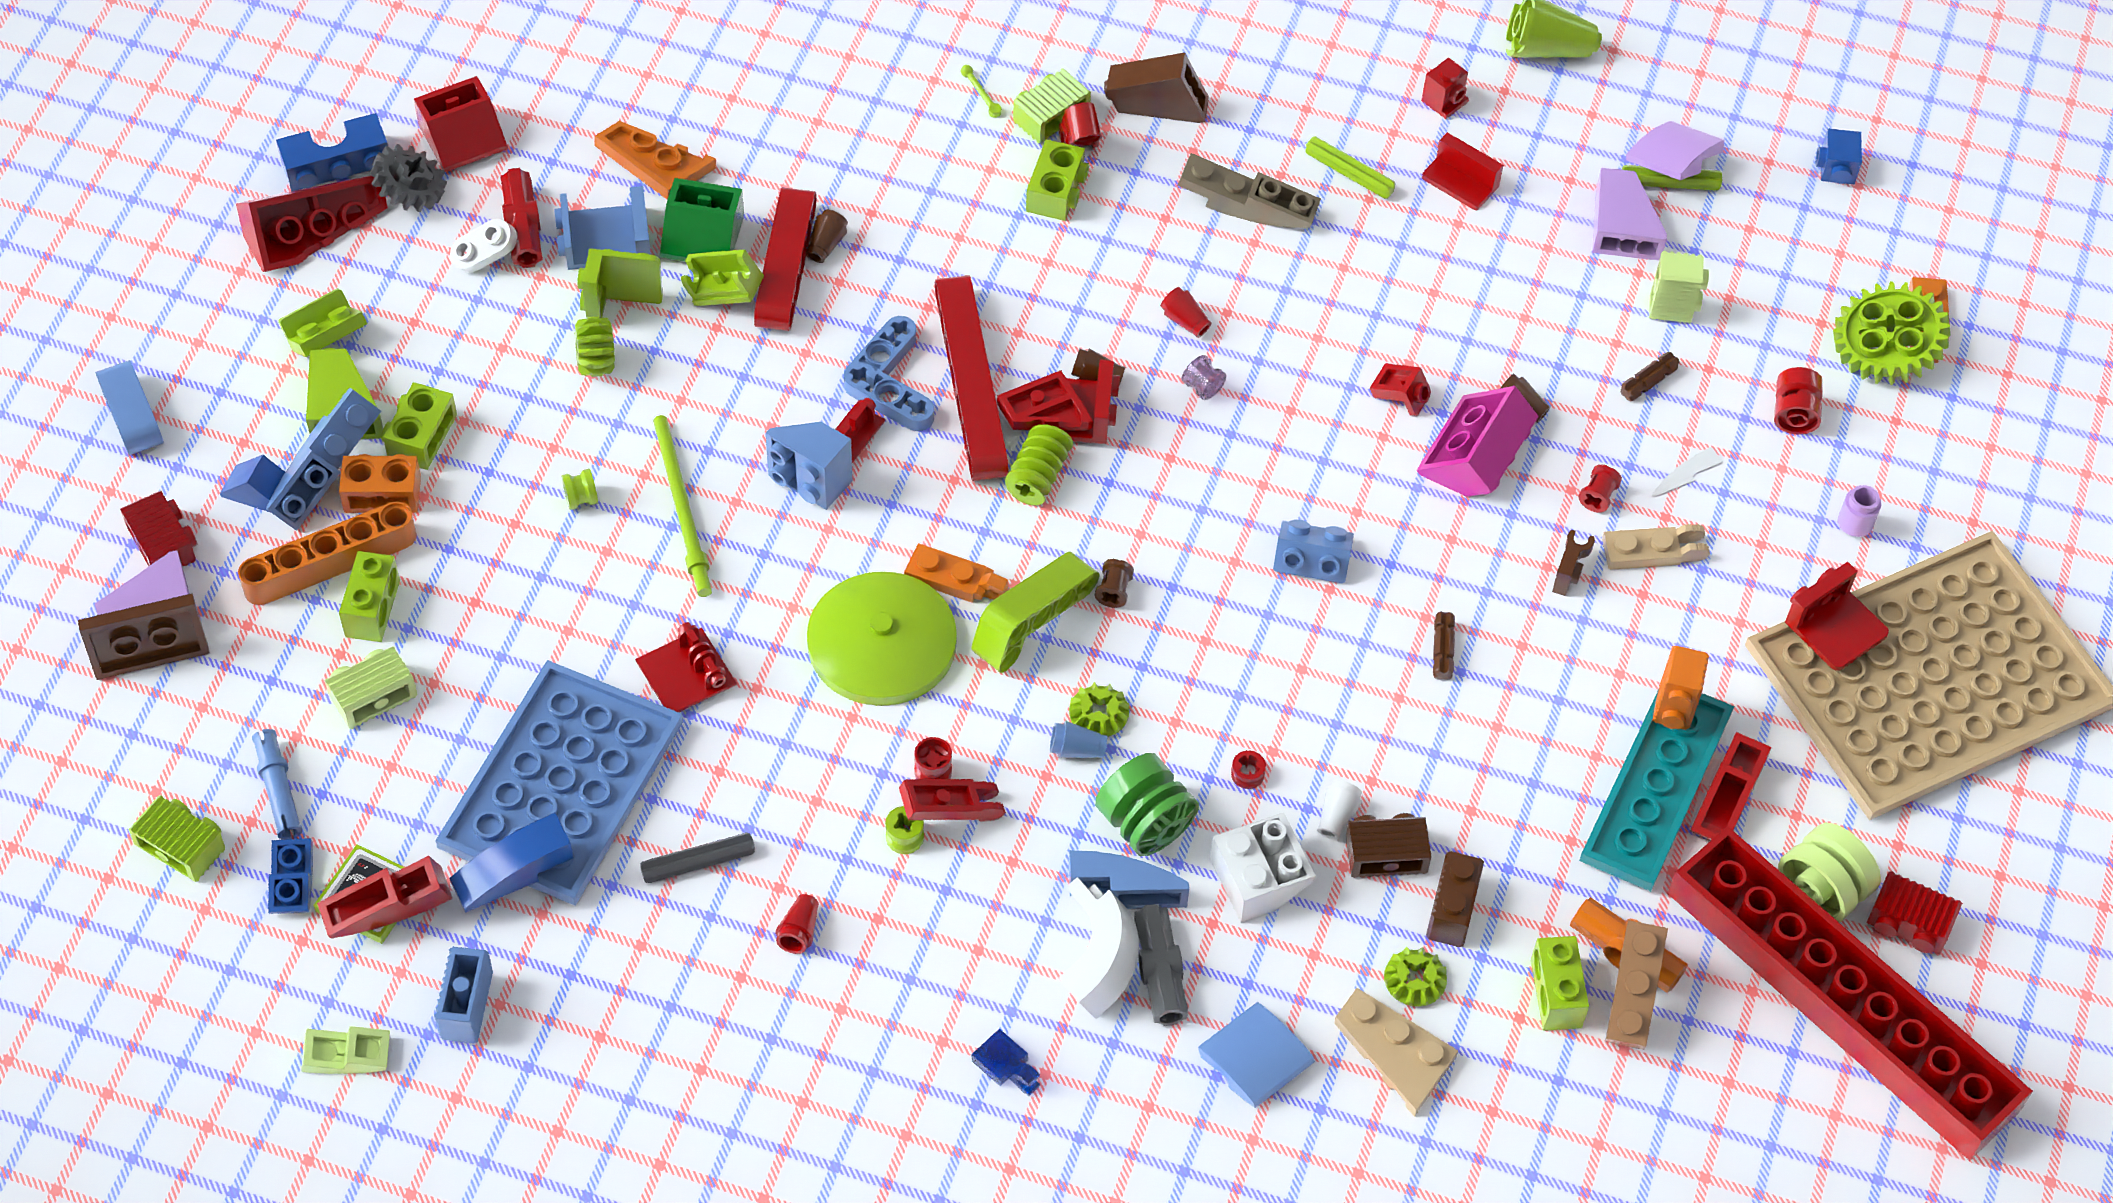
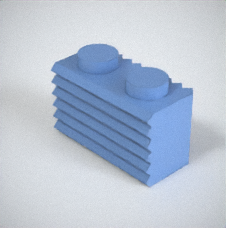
[433,946,494,1044]

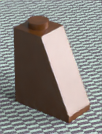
[1104,52,1209,123]

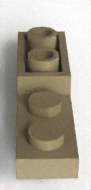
[1177,153,1321,228]

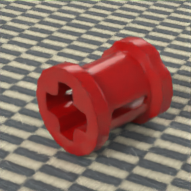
[1578,464,1622,513]

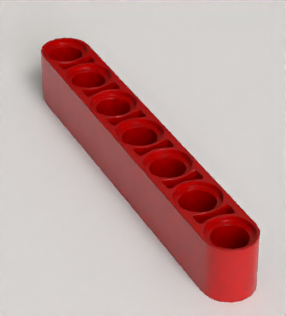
[934,275,1009,481]

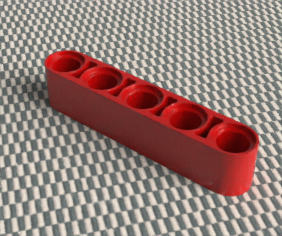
[754,187,817,331]

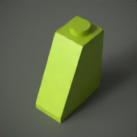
[306,348,383,439]

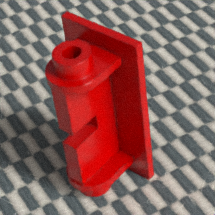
[835,398,886,463]

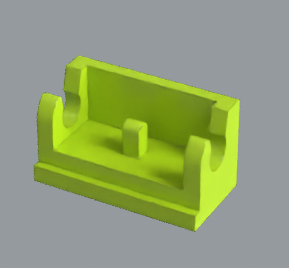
[681,249,764,306]

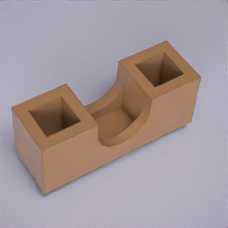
[1605,920,1668,1050]

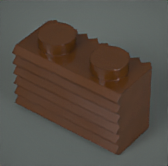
[1345,813,1432,878]
[1426,851,1484,947]

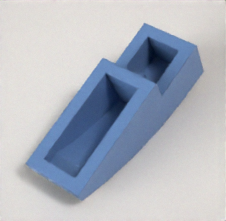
[1068,850,1190,909]

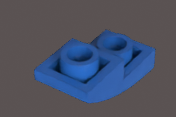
[268,838,313,914]

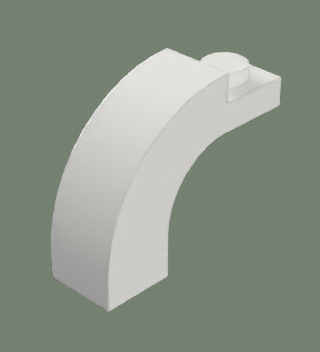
[1059,877,1139,1019]

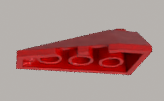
[235,175,388,272]

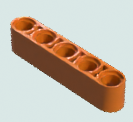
[238,502,417,605]

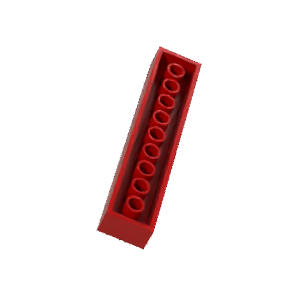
[1667,826,2033,1161]

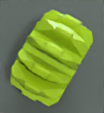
[574,316,615,377]

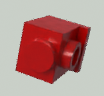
[1421,57,1469,120]

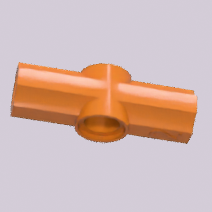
[1570,897,1688,994]

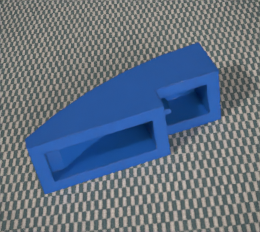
[449,812,573,913]

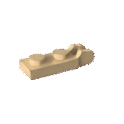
[1602,524,1710,570]

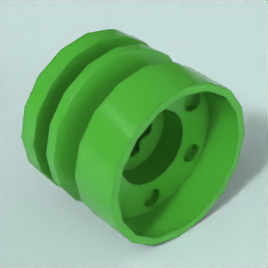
[1095,753,1199,856]

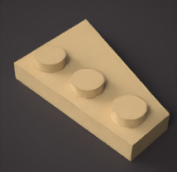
[1334,988,1458,1117]

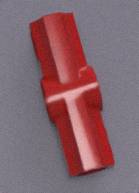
[500,167,543,268]

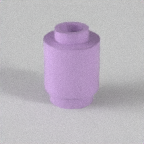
[1838,485,1882,537]

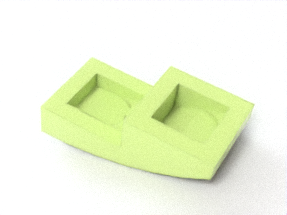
[301,1026,390,1074]

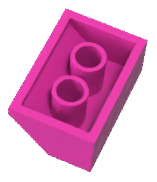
[1416,386,1539,497]

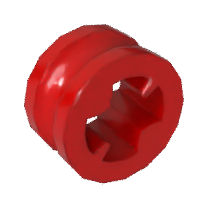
[1231,750,1266,789]

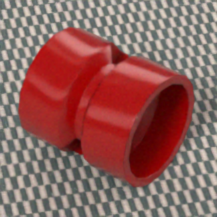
[1774,367,1823,435]

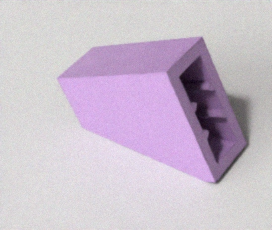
[1592,168,1667,261]
[95,550,190,615]

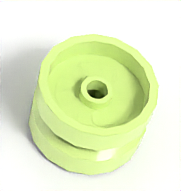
[1778,822,1881,922]

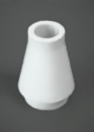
[1317,779,1362,840]

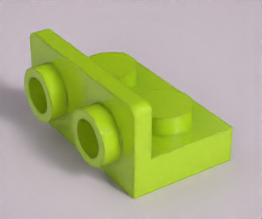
[278,288,368,357]

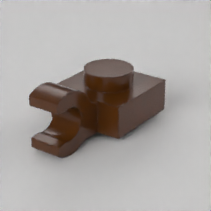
[1552,529,1595,596]

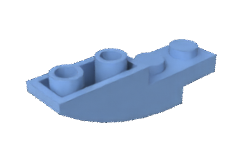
[266,388,381,531]

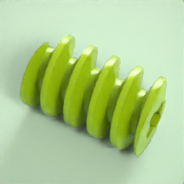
[1005,425,1073,506]

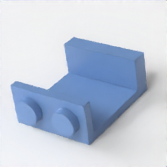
[554,186,651,270]

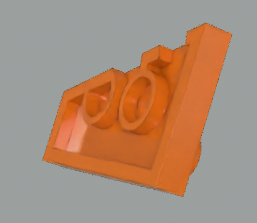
[594,121,717,200]

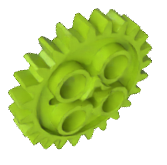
[1833,281,1951,385]

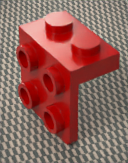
[1063,360,1120,444]
[1785,561,1889,671]

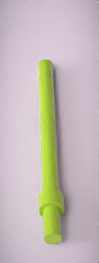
[653,415,712,597]

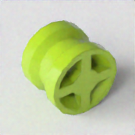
[561,468,598,510]
[885,806,924,855]

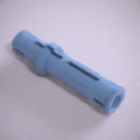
[252,729,303,840]

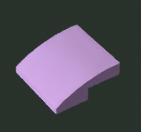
[1625,121,1725,180]

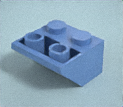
[765,421,853,510]

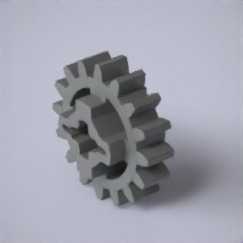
[370,144,447,212]

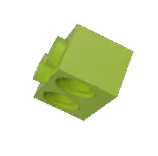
[1026,139,1089,221]
[381,382,457,470]
[339,551,400,642]
[1531,936,1589,1031]

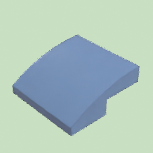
[1198,1002,1315,1108]

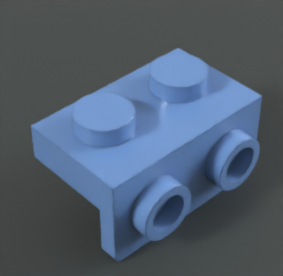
[1273,519,1354,583]

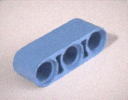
[95,360,164,456]

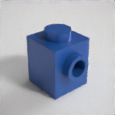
[1815,128,1862,185]

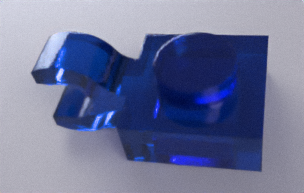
[971,1028,1040,1096]

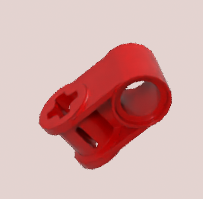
[1059,102,1102,148]

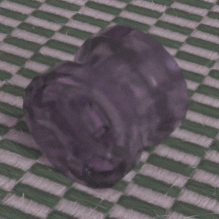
[1181,355,1227,400]

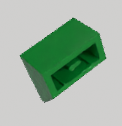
[660,178,745,262]

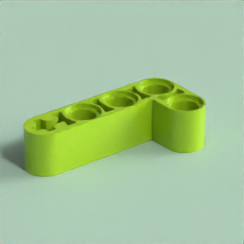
[971,551,1100,673]

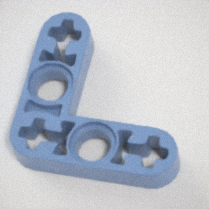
[844,316,934,431]

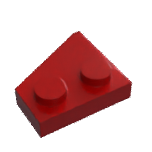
[997,370,1093,431]

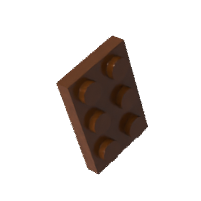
[78,593,210,680]

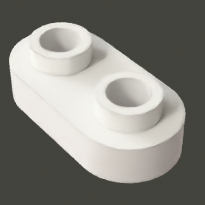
[450,219,517,273]

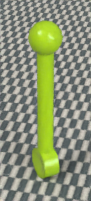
[960,64,1002,118]

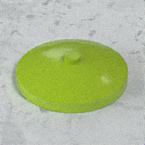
[807,571,957,706]

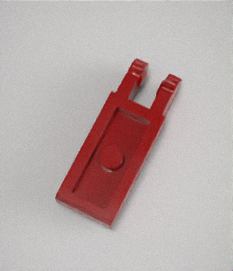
[898,779,1006,822]

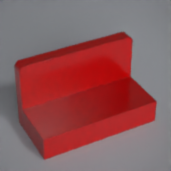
[1421,132,1504,211]

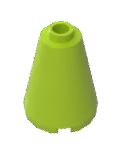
[1505,0,1602,58]

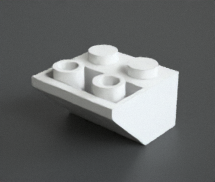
[1210,812,1316,923]

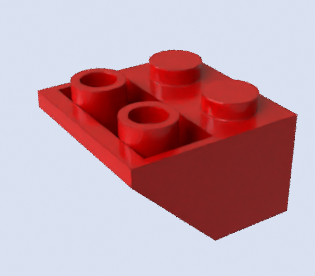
[413,76,508,172]

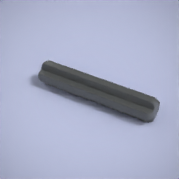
[640,832,755,883]

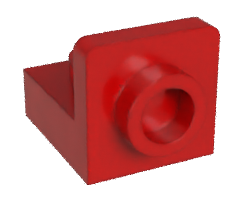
[1369,363,1431,416]

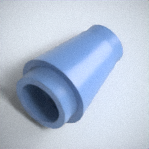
[1050,720,1108,758]

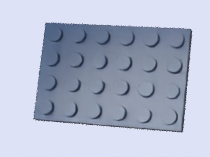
[435,660,683,906]

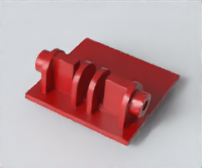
[635,622,737,712]

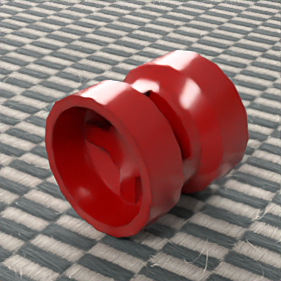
[914,737,952,779]

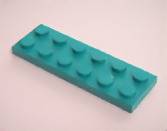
[1579,689,1735,892]

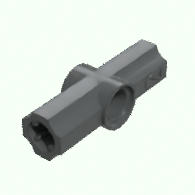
[1134,904,1188,1026]

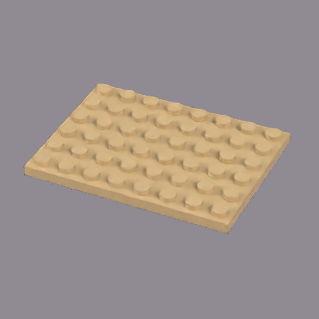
[1745,530,2113,821]

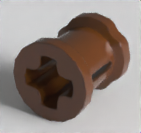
[1094,558,1134,608]

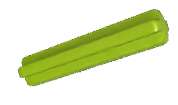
[1305,136,1396,199]
[1621,165,1723,191]

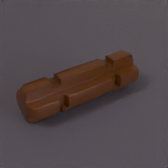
[1620,351,1680,401]
[1433,611,1455,680]

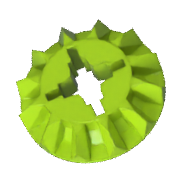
[1069,681,1129,737]
[1384,946,1448,1007]

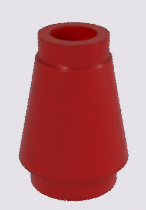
[1160,287,1212,338]
[775,894,819,954]

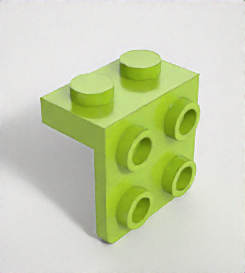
[577,248,663,318]

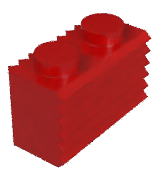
[119,490,198,567]
[1866,871,1963,955]

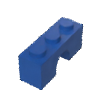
[276,112,388,191]

